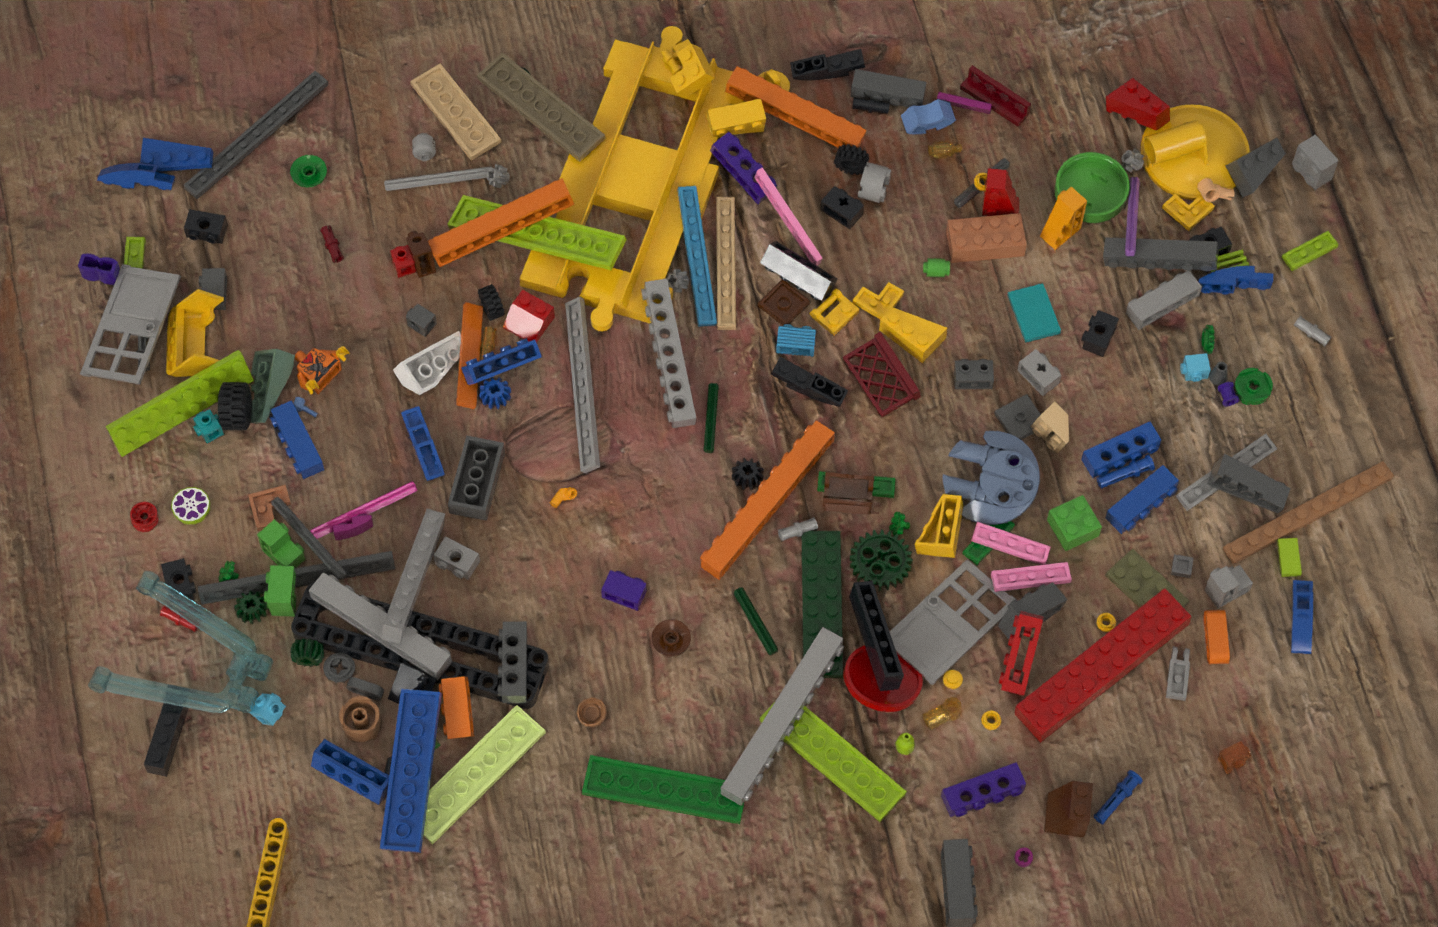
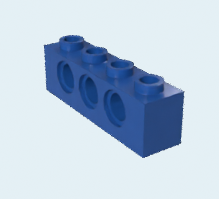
[1081,422,1161,478]
[311,739,389,805]

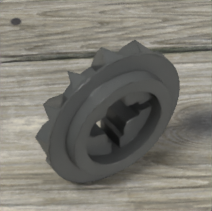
[323,653,355,683]

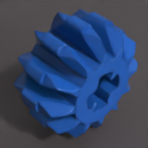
[479,377,511,410]

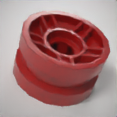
[130,502,159,532]

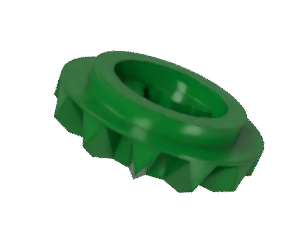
[1201,325,1215,355]

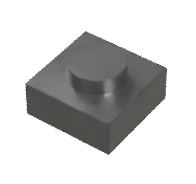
[1171,554,1193,578]

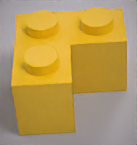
[670,43,716,97]

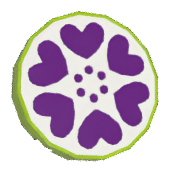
[171,487,211,525]

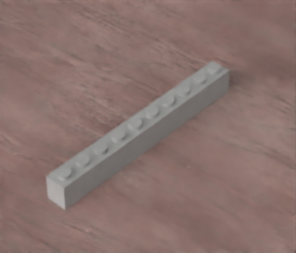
[721,627,844,806]

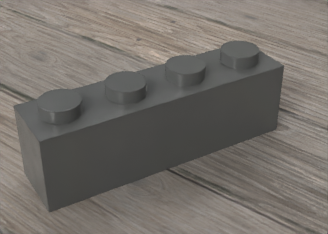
[851,69,927,107]

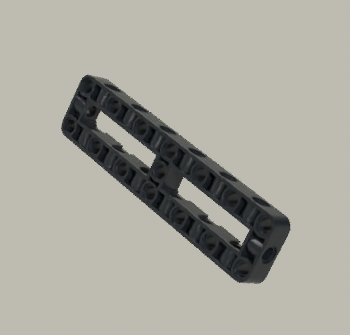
[291,583,549,709]

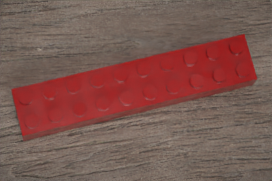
[1014,588,1191,743]

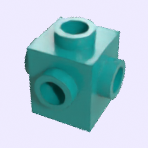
[193,409,224,444]

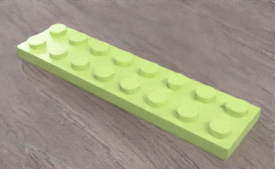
[423,705,546,845]

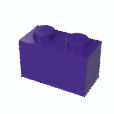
[601,570,647,611]

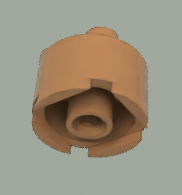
[339,696,382,742]

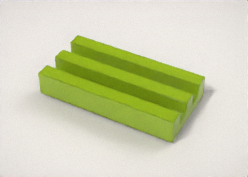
[1211,249,1249,272]

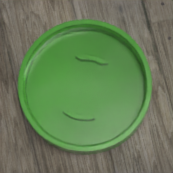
[1055,152,1130,223]

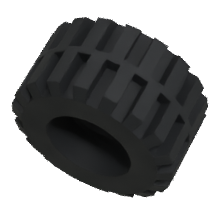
[218,382,252,430]

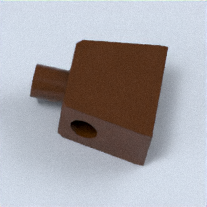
[406,231,436,278]

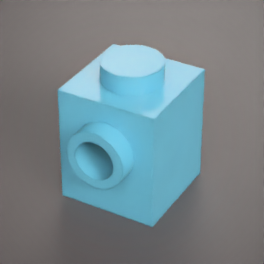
[1180,353,1211,382]

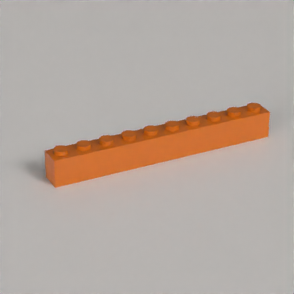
[700,420,835,580]

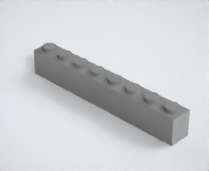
[381,509,445,644]
[309,573,452,680]

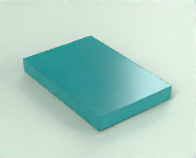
[1007,283,1061,343]

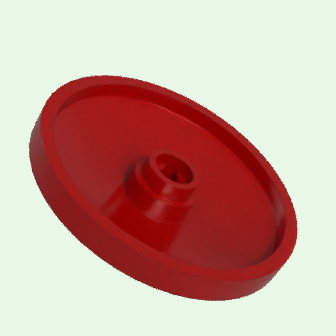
[843,645,923,712]

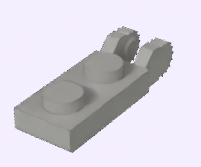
[1166,646,1190,701]

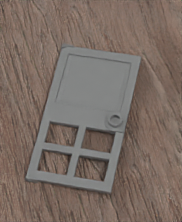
[80,264,181,385]
[890,559,1016,685]

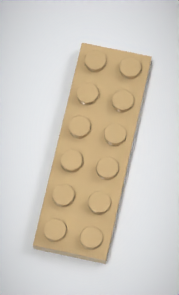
[410,63,501,161]

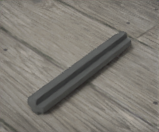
[954,158,1010,208]

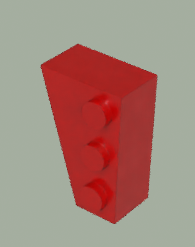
[1106,78,1170,131]
[982,168,1020,216]

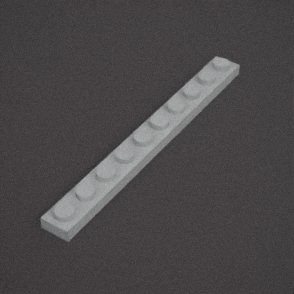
[565,297,600,473]

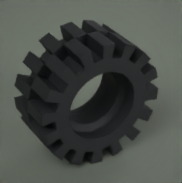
[834,144,869,175]
[478,284,505,321]

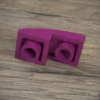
[333,514,373,540]

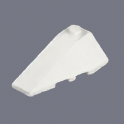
[393,331,461,395]

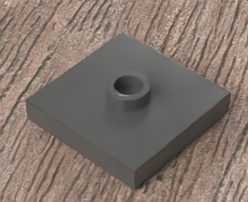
[994,394,1041,440]

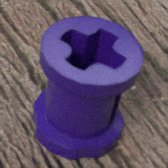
[1217,382,1239,407]

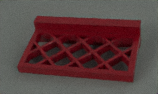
[842,332,921,418]

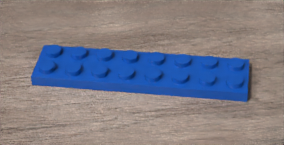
[380,689,442,853]

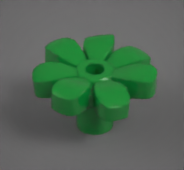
[889,512,910,536]
[218,561,239,582]

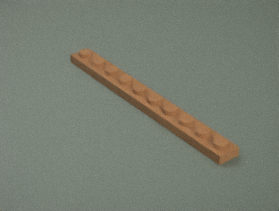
[1222,461,1394,565]

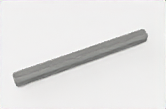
[384,166,492,191]

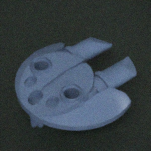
[943,431,1040,525]

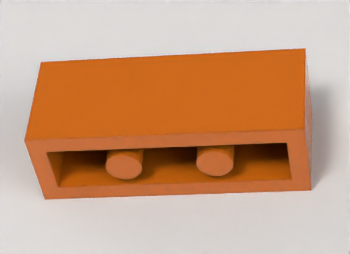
[439,676,475,739]

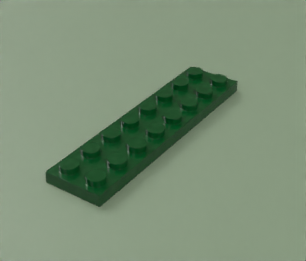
[801,531,843,678]

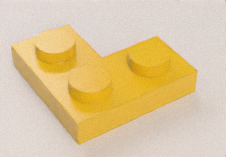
[1162,194,1215,231]
[853,282,904,319]

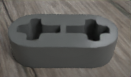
[346,677,385,701]

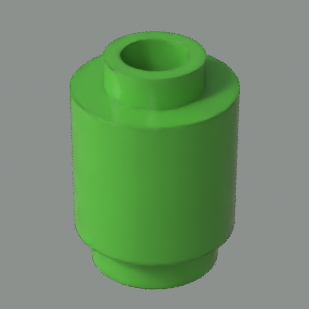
[923,258,950,277]

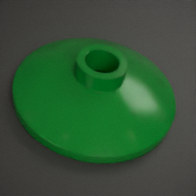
[290,155,327,188]

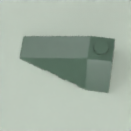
[251,349,295,424]

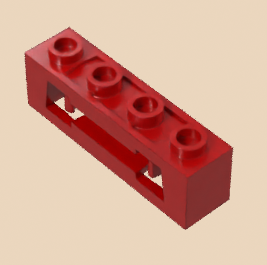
[999,611,1044,696]

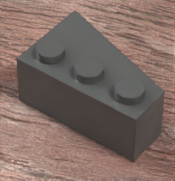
[998,582,1068,639]

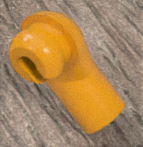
[549,487,578,508]

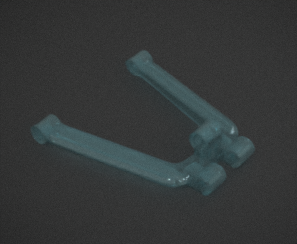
[88,571,273,713]

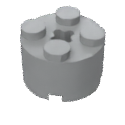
[858,162,891,203]

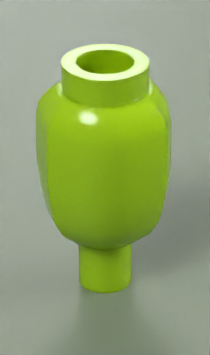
[895,733,915,755]

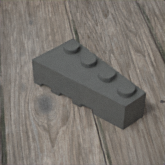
[1207,454,1291,514]

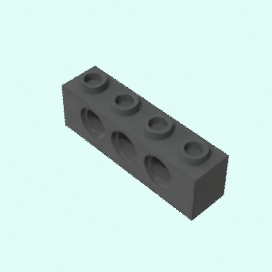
[498,621,527,703]

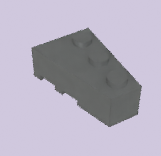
[1225,138,1286,198]

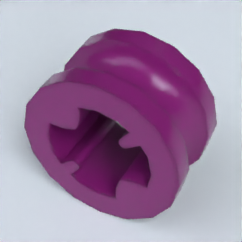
[1014,848,1033,867]

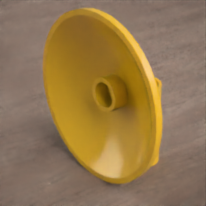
[1140,105,1250,200]

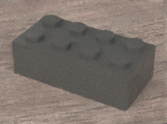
[448,435,505,521]
[940,839,978,927]

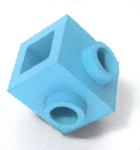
[249,693,286,726]

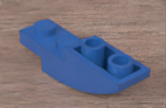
[97,163,175,190]
[1198,266,1274,294]
[1291,580,1313,654]

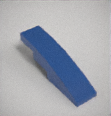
[401,406,445,481]

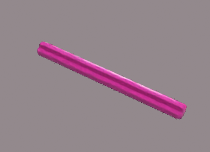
[310,481,417,539]

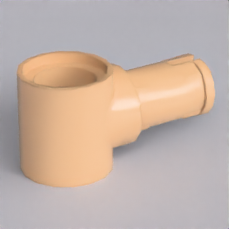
[1197,178,1235,202]

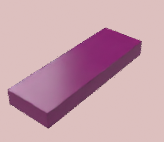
[937,92,992,114]

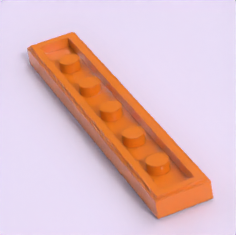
[456,302,483,409]

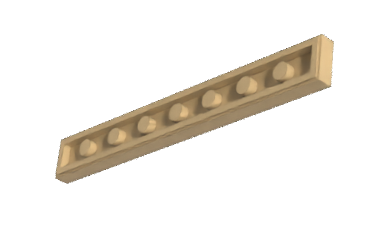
[716,197,736,330]

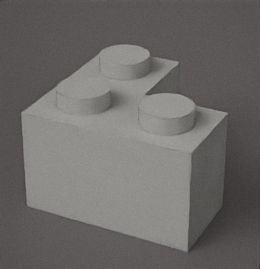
[1205,565,1253,609]

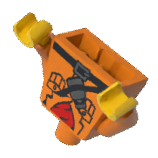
[294,346,350,395]

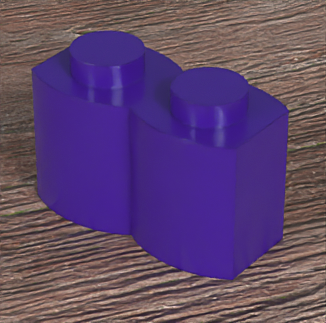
[78,254,120,285]

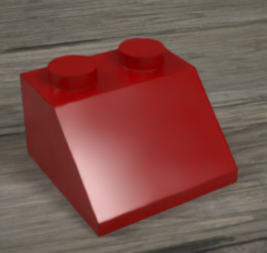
[503,289,555,343]

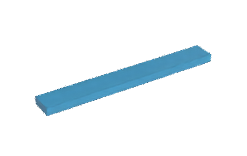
[677,186,717,327]

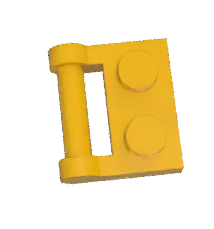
[810,288,860,336]

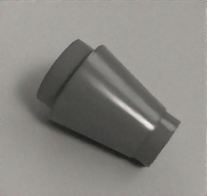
[1209,362,1228,385]

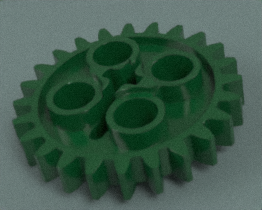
[849,529,913,591]

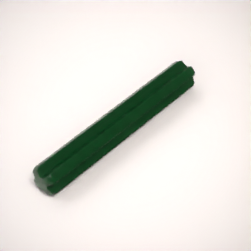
[704,383,719,453]
[734,587,778,656]

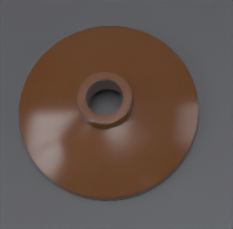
[652,619,691,657]

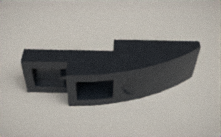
[790,49,865,80]
[771,356,848,407]

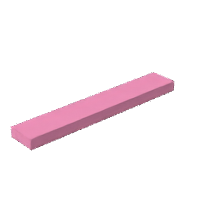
[754,168,823,266]

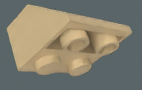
[1031,402,1069,453]

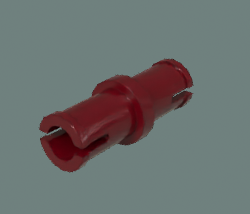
[320,225,344,263]

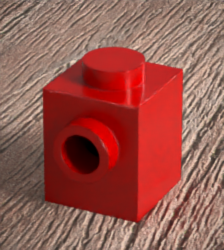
[390,245,416,278]

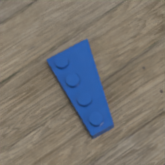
[140,138,214,172]

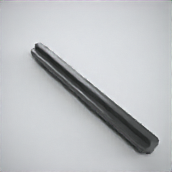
[271,497,346,580]

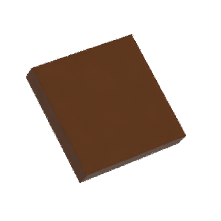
[758,280,810,326]

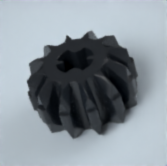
[732,457,764,490]

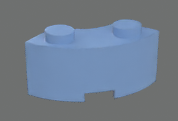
[901,99,956,134]

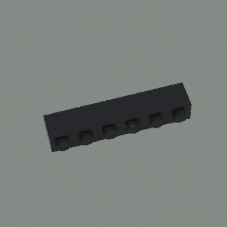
[849,581,904,691]

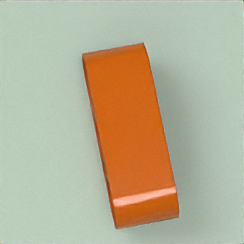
[1204,610,1230,664]

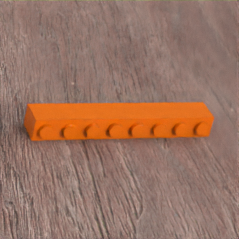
[725,66,867,148]
[428,178,575,267]

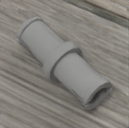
[1294,316,1331,347]
[778,517,818,541]

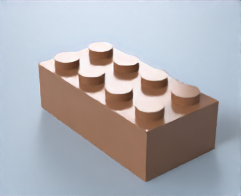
[946,213,1027,263]

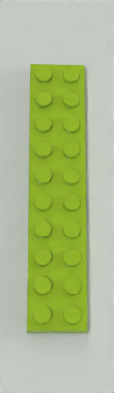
[447,195,627,270]

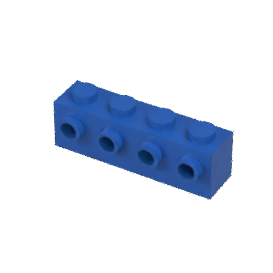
[461,338,542,385]

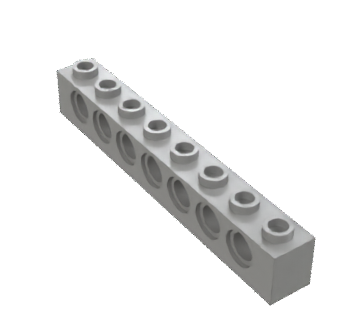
[641,278,696,428]

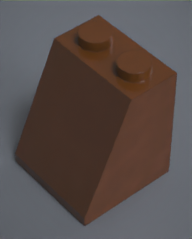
[1044,781,1093,838]

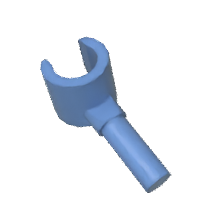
[294,397,318,418]

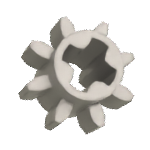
[1121,148,1144,173]
[487,164,510,188]
[667,269,690,292]

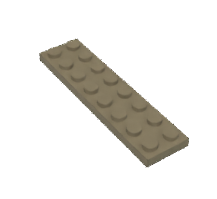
[477,53,606,162]

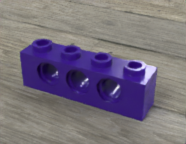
[710,132,777,205]
[941,762,1026,817]

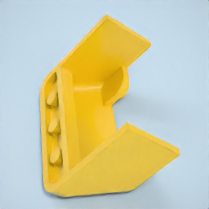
[166,289,224,377]

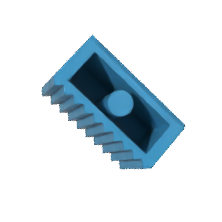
[776,324,816,357]

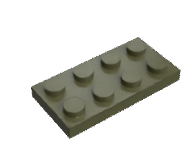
[1105,549,1189,608]

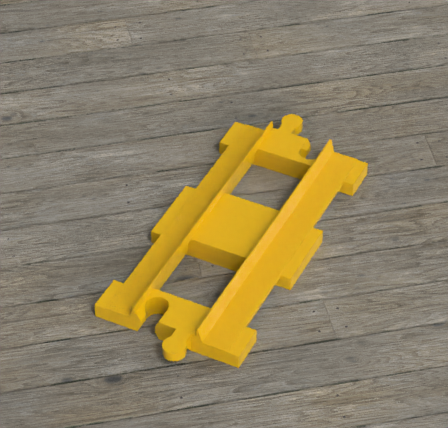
[519,26,745,331]

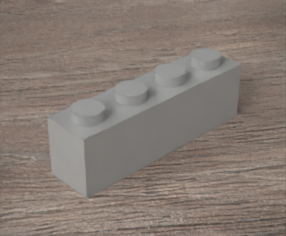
[1126,271,1202,330]

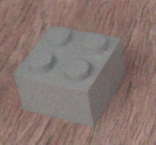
[1292,135,1339,190]

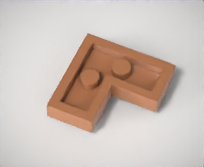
[248,485,291,531]

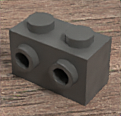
[954,359,994,389]

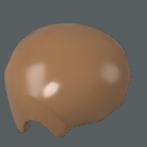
[577,697,607,728]

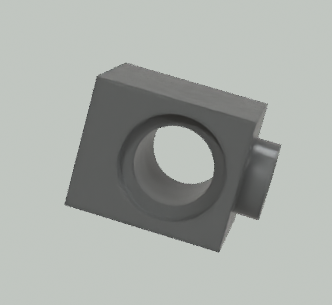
[406,303,437,337]

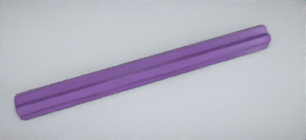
[1125,177,1140,256]

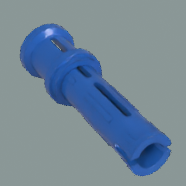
[1096,454,1155,489]
[1094,770,1143,824]

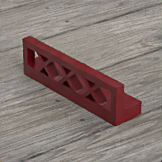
[960,65,1031,127]

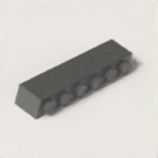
[1103,237,1219,271]

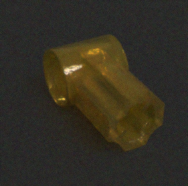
[922,697,961,730]

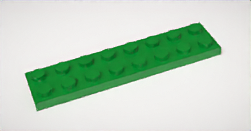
[582,755,745,824]

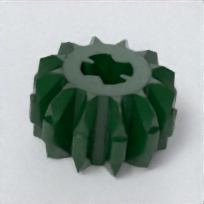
[234,590,268,625]
[290,638,324,667]

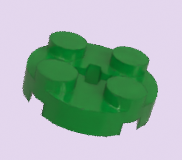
[1234,368,1273,405]

